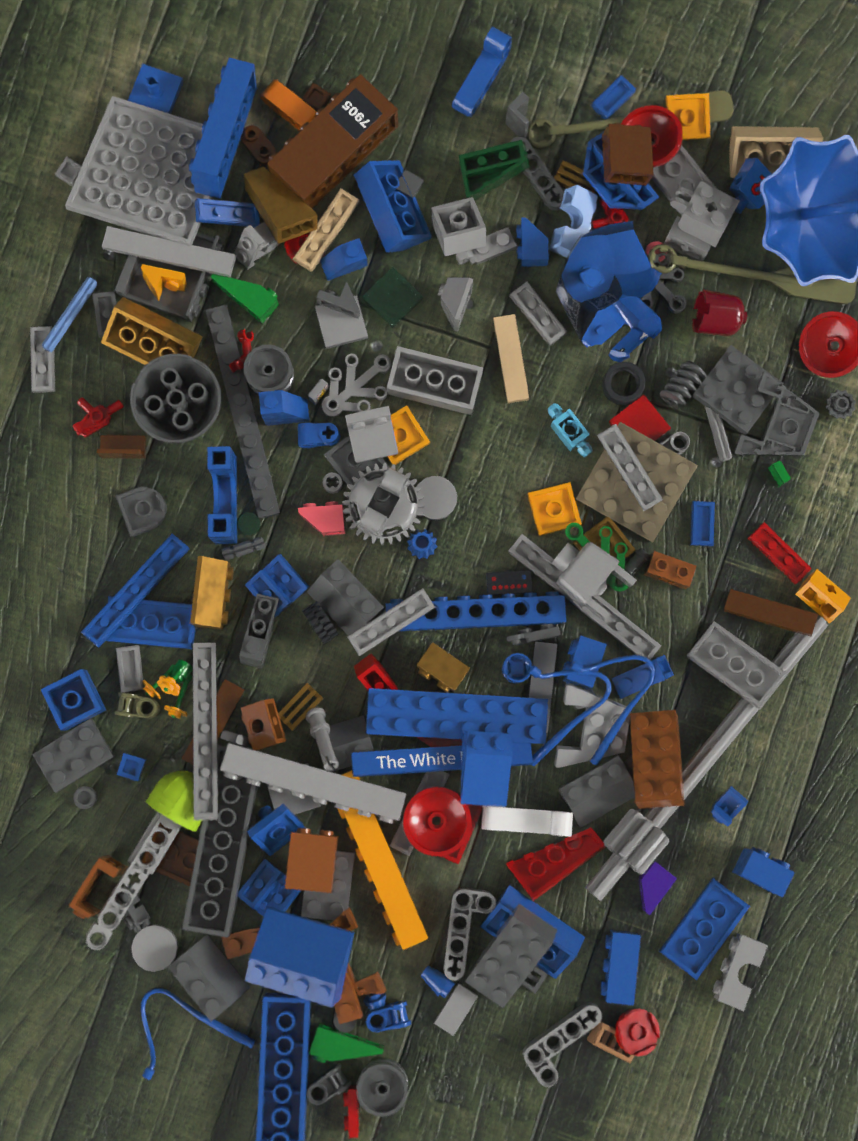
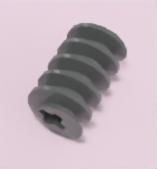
[660,360,707,409]

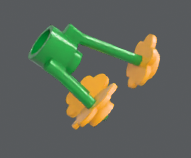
[142,659,193,719]

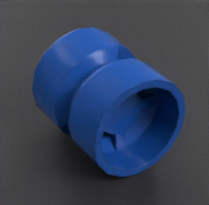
[501,653,532,684]

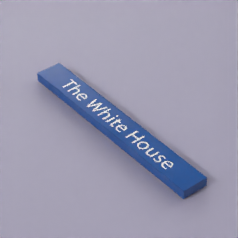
[351,742,533,777]

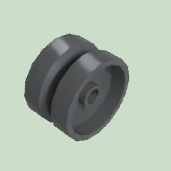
[244,345,294,396]
[357,1058,408,1117]

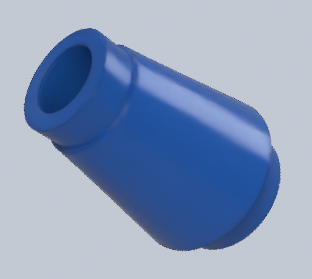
[420,965,455,998]

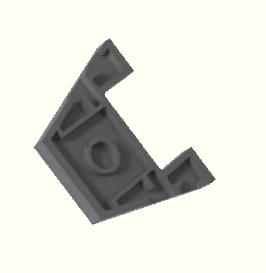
[733,372,819,455]

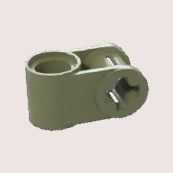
[114,692,161,719]

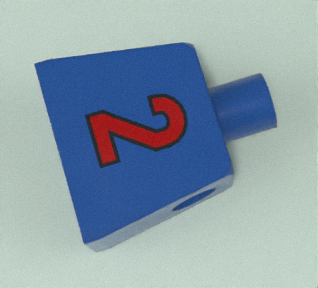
[730,158,772,213]

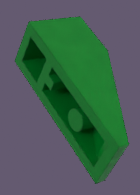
[211,274,279,324]
[309,1023,384,1063]

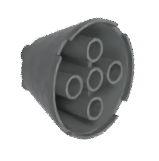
[130,354,221,443]

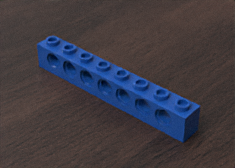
[386,592,566,632]

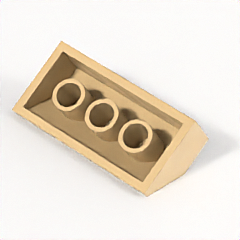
[730,126,823,178]

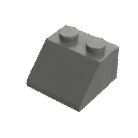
[329,715,374,772]

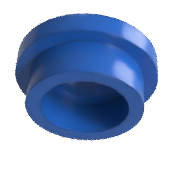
[364,993,386,1010]

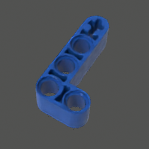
[452,27,512,118]

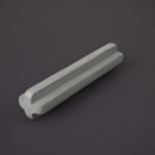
[705,406,732,462]

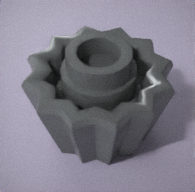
[826,389,856,419]

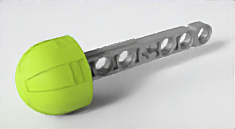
[86,771,203,950]

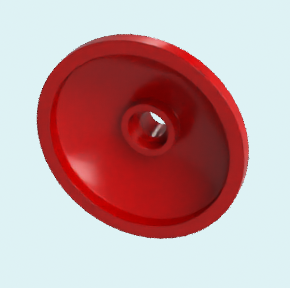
[621,105,683,168]
[799,311,858,378]
[403,787,472,856]

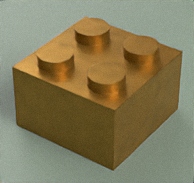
[417,642,470,693]

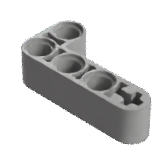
[444,888,496,980]
[523,1002,602,1087]

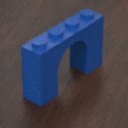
[207,446,237,544]

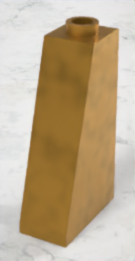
[244,167,317,244]

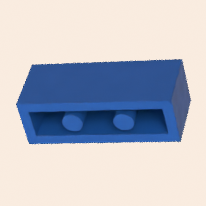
[600,930,641,1006]

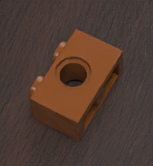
[644,551,697,590]
[241,698,286,751]

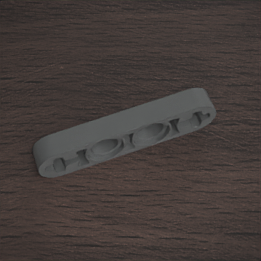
[511,137,564,211]

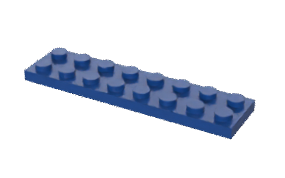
[366,688,548,744]

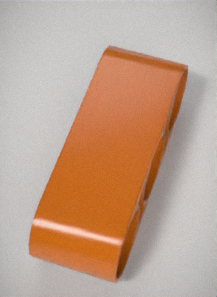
[260,79,317,130]

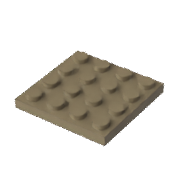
[576,422,698,542]

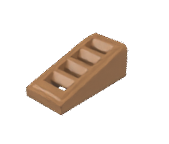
[587,1021,634,1064]

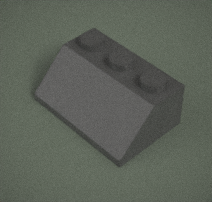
[307,559,385,636]
[557,755,635,828]
[168,934,250,1022]

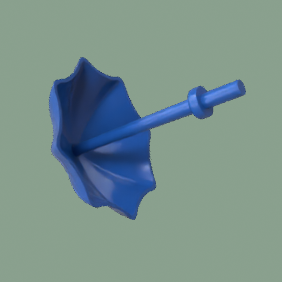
[760,135,858,286]

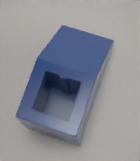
[516,217,549,267]

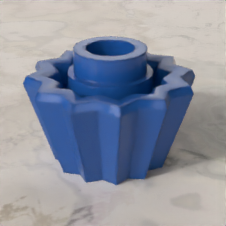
[407,529,437,559]

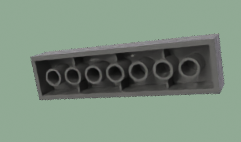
[182,745,258,937]

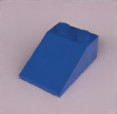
[460,731,512,807]

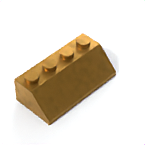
[101,297,203,365]

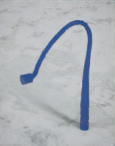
[570,655,655,766]
[529,665,611,766]
[141,988,256,1080]

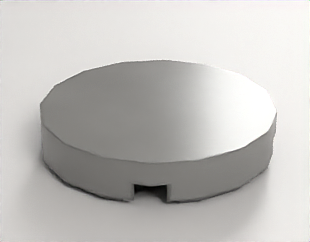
[417,476,457,520]
[131,924,178,972]

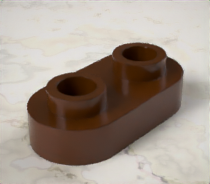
[241,125,275,165]

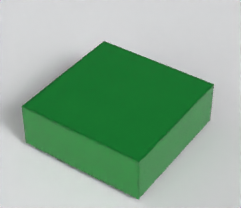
[768,460,791,487]

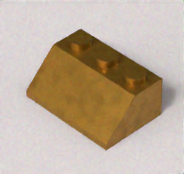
[190,556,234,630]

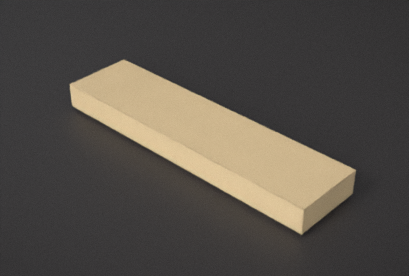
[293,189,359,272]
[493,314,529,404]

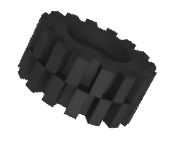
[302,601,339,644]

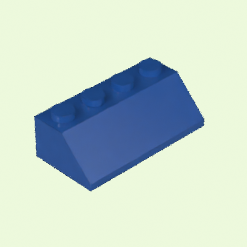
[354,161,432,252]
[480,885,585,979]

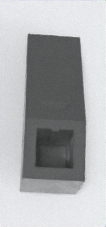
[239,594,279,669]

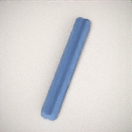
[42,277,97,352]

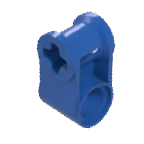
[298,423,340,448]
[366,1000,411,1032]

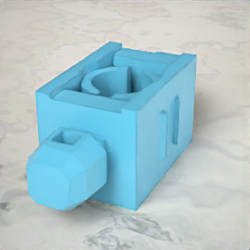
[547,403,593,457]

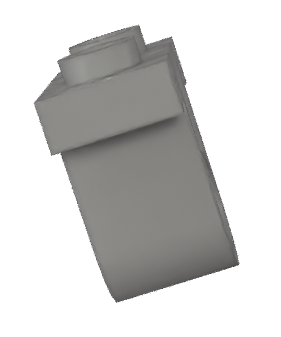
[234,222,280,269]

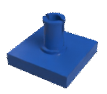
[128,64,184,114]
[247,803,306,856]

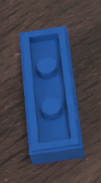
[195,198,260,227]

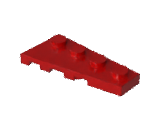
[505,827,606,901]

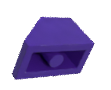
[638,861,677,915]

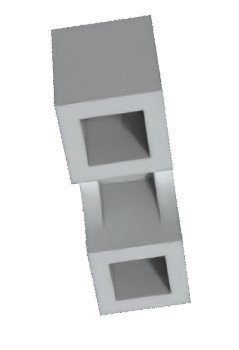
[713,932,768,1011]

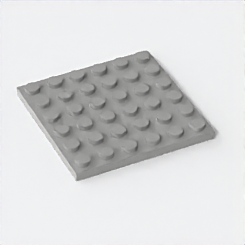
[65,96,211,246]

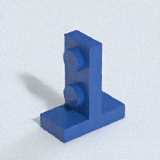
[611,655,674,699]

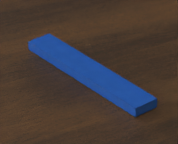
[81,533,189,648]

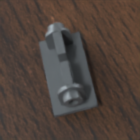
[115,884,151,933]

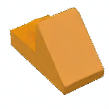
[141,264,187,301]

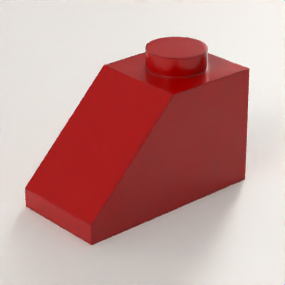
[354,653,399,690]

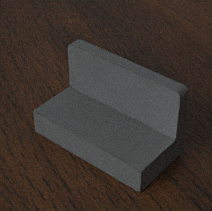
[505,92,529,139]

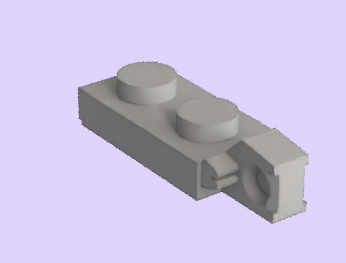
[456,227,517,265]

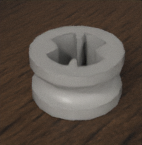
[323,472,343,494]

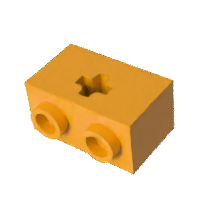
[796,569,851,624]

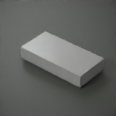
[116,645,144,693]
[434,983,478,1036]

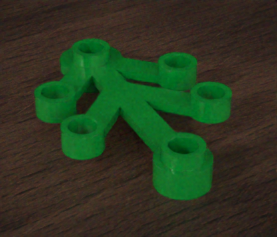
[565,522,628,592]

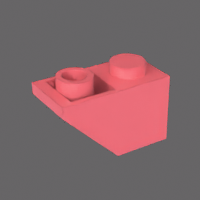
[298,502,345,536]

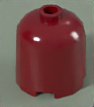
[692,289,747,336]

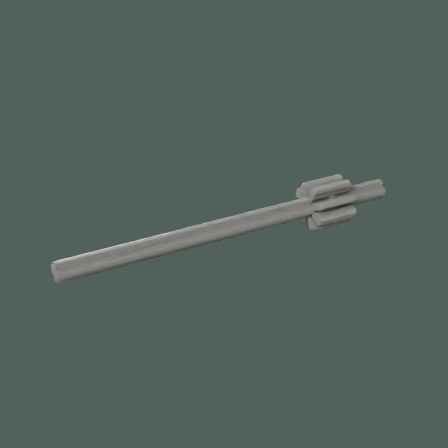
[585,612,828,901]

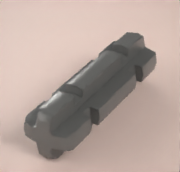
[222,537,265,560]

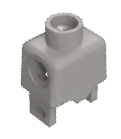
[552,542,637,621]

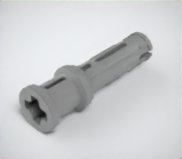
[305,708,338,771]

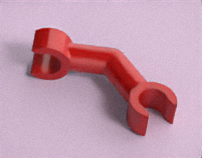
[228,329,254,372]

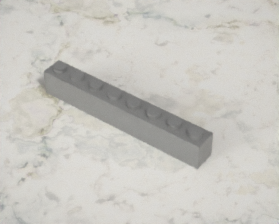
[220,743,406,824]

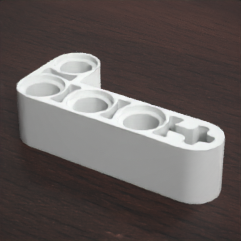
[481,806,573,836]

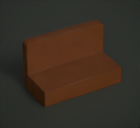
[97,435,146,459]

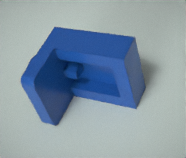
[711,786,748,827]

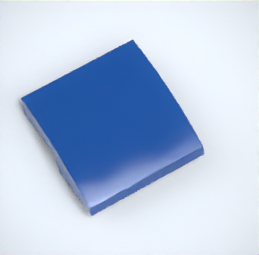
[245,554,310,617]
[238,859,302,917]

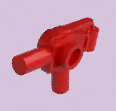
[591,199,629,229]
[72,397,124,437]

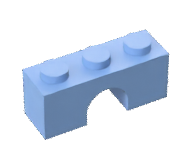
[549,185,598,258]

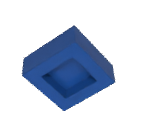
[117,753,146,781]

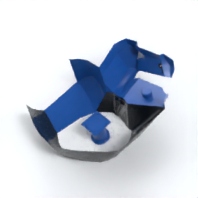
[556,221,662,363]

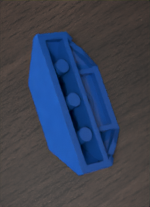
[583,132,659,210]

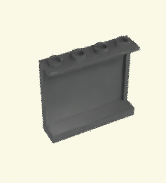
[115,232,224,322]

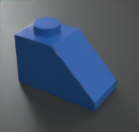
[320,238,368,281]

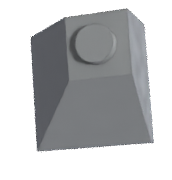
[438,277,473,332]

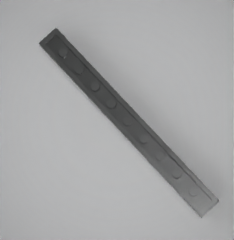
[206,305,281,519]

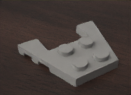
[554,682,631,768]

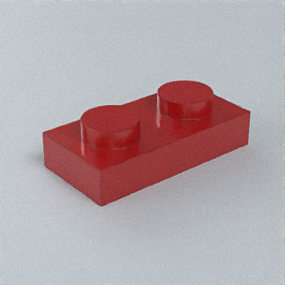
[344,1085,359,1138]

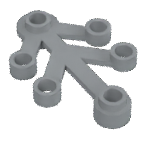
[322,353,392,417]

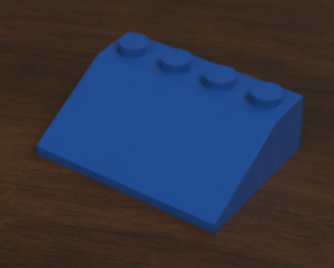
[245,907,354,1007]

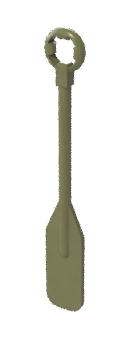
[527,90,734,148]
[648,244,856,304]

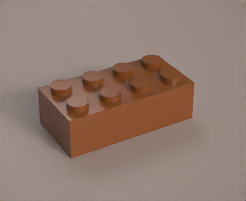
[630,710,685,809]

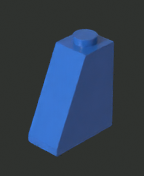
[259,390,310,426]

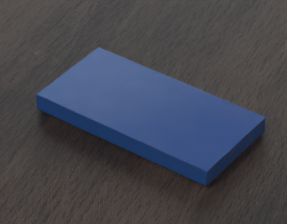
[106,596,196,649]
[659,878,750,980]

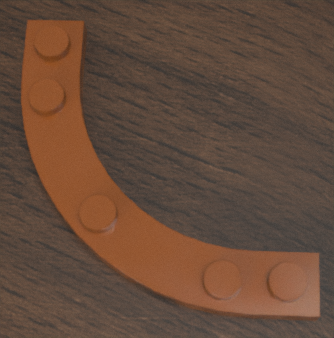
[221,926,363,1024]

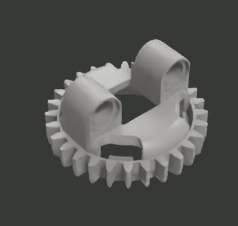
[342,463,425,545]

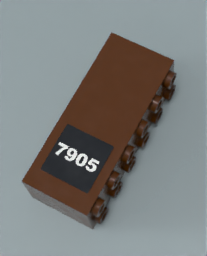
[267,74,398,209]

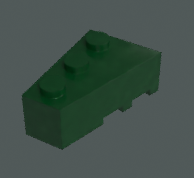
[458,140,530,201]

